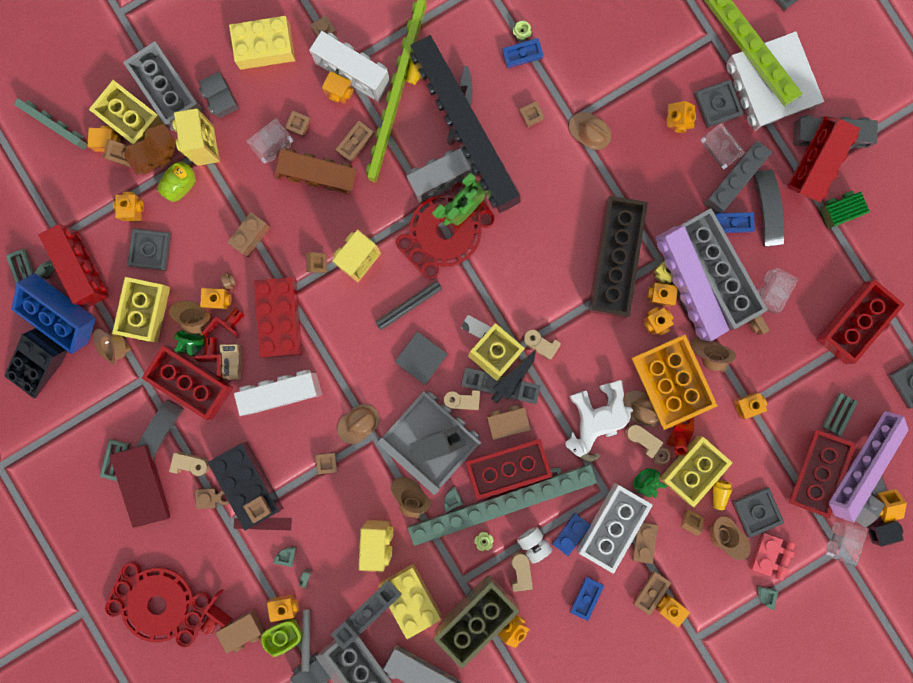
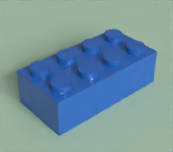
[11,273,96,354]

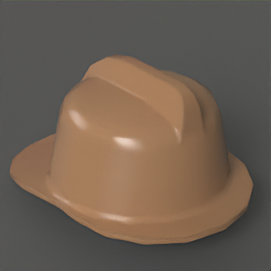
[569,112,611,150]
[169,301,211,336]
[93,329,131,365]
[690,337,736,372]
[623,390,660,427]
[337,404,380,444]
[391,477,431,519]
[709,516,750,560]

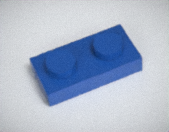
[502,38,544,69]
[715,212,755,233]
[552,513,591,556]
[570,576,604,621]

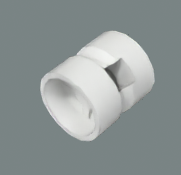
[517,526,553,564]

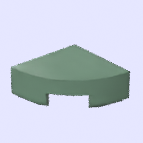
[34,260,55,280]
[444,486,463,512]
[273,546,297,567]
[298,568,313,589]
[757,585,778,610]

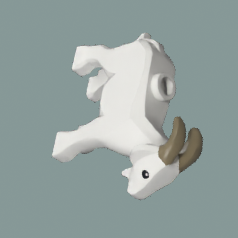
[565,380,633,461]

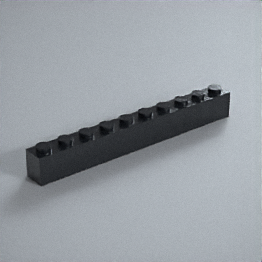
[409,35,521,213]

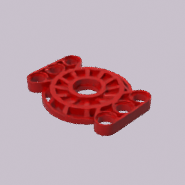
[396,182,495,280]
[105,561,211,648]

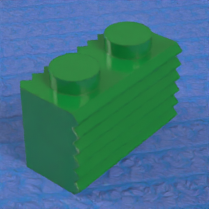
[819,191,870,229]

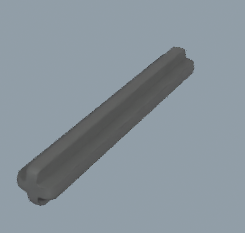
[375,281,442,330]

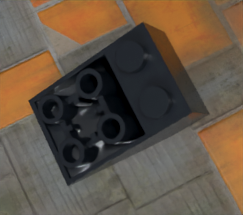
[4,328,68,398]

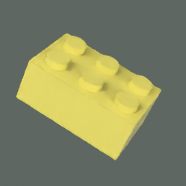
[229,16,296,70]
[89,80,163,144]
[173,108,220,166]
[332,230,381,283]
[112,277,170,343]
[659,435,732,507]
[359,520,393,571]
[378,563,442,639]

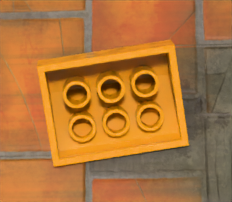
[631,335,718,430]

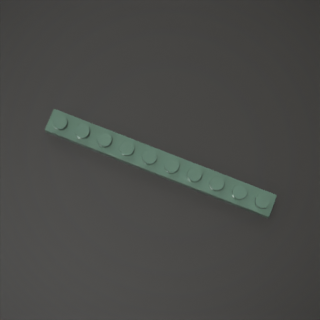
[408,464,597,546]

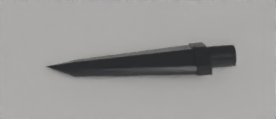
[491,349,536,403]

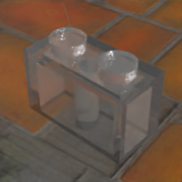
[246,118,294,164]
[700,123,745,170]
[758,268,799,314]
[826,519,868,566]

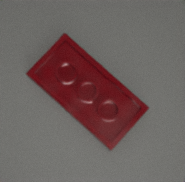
[109,444,171,528]

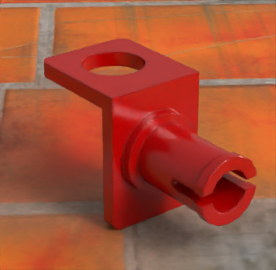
[202,308,245,338]
[194,337,223,380]
[667,417,694,455]
[200,589,232,635]

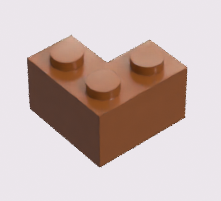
[124,123,176,175]

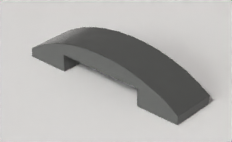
[447,66,472,145]
[753,170,784,247]
[461,367,541,404]
[137,400,184,463]
[331,580,402,650]

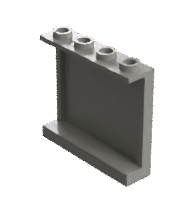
[377,391,481,495]

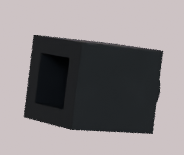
[867,520,904,547]

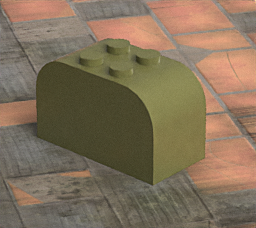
[433,575,520,669]

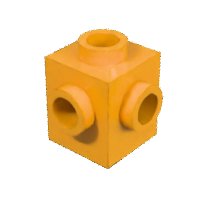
[666,101,696,133]
[113,192,144,221]
[643,307,674,336]
[497,614,530,648]

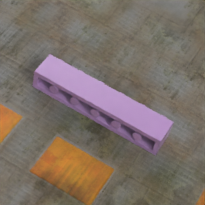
[655,226,729,341]
[829,411,909,523]

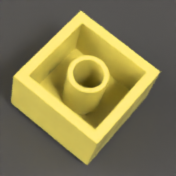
[468,323,525,381]

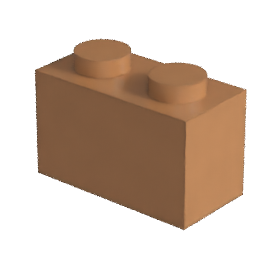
[227,212,271,257]
[487,405,531,440]
[216,609,265,654]

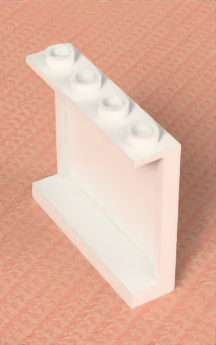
[727,32,824,131]

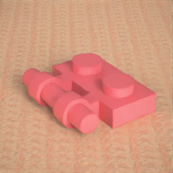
[750,532,795,581]

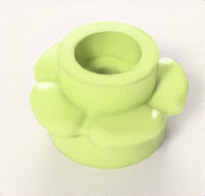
[513,21,531,40]
[474,532,494,551]

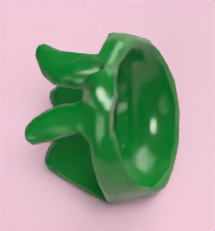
[174,330,204,356]
[633,468,667,498]

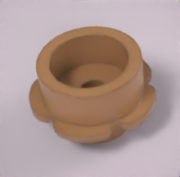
[221,272,236,290]
[653,446,670,465]

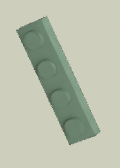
[14,98,88,150]

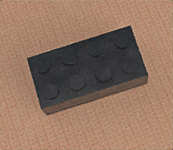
[207,442,284,531]

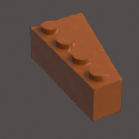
[274,148,357,194]

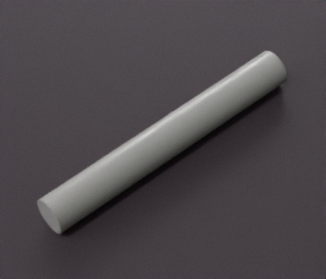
[301,610,310,672]

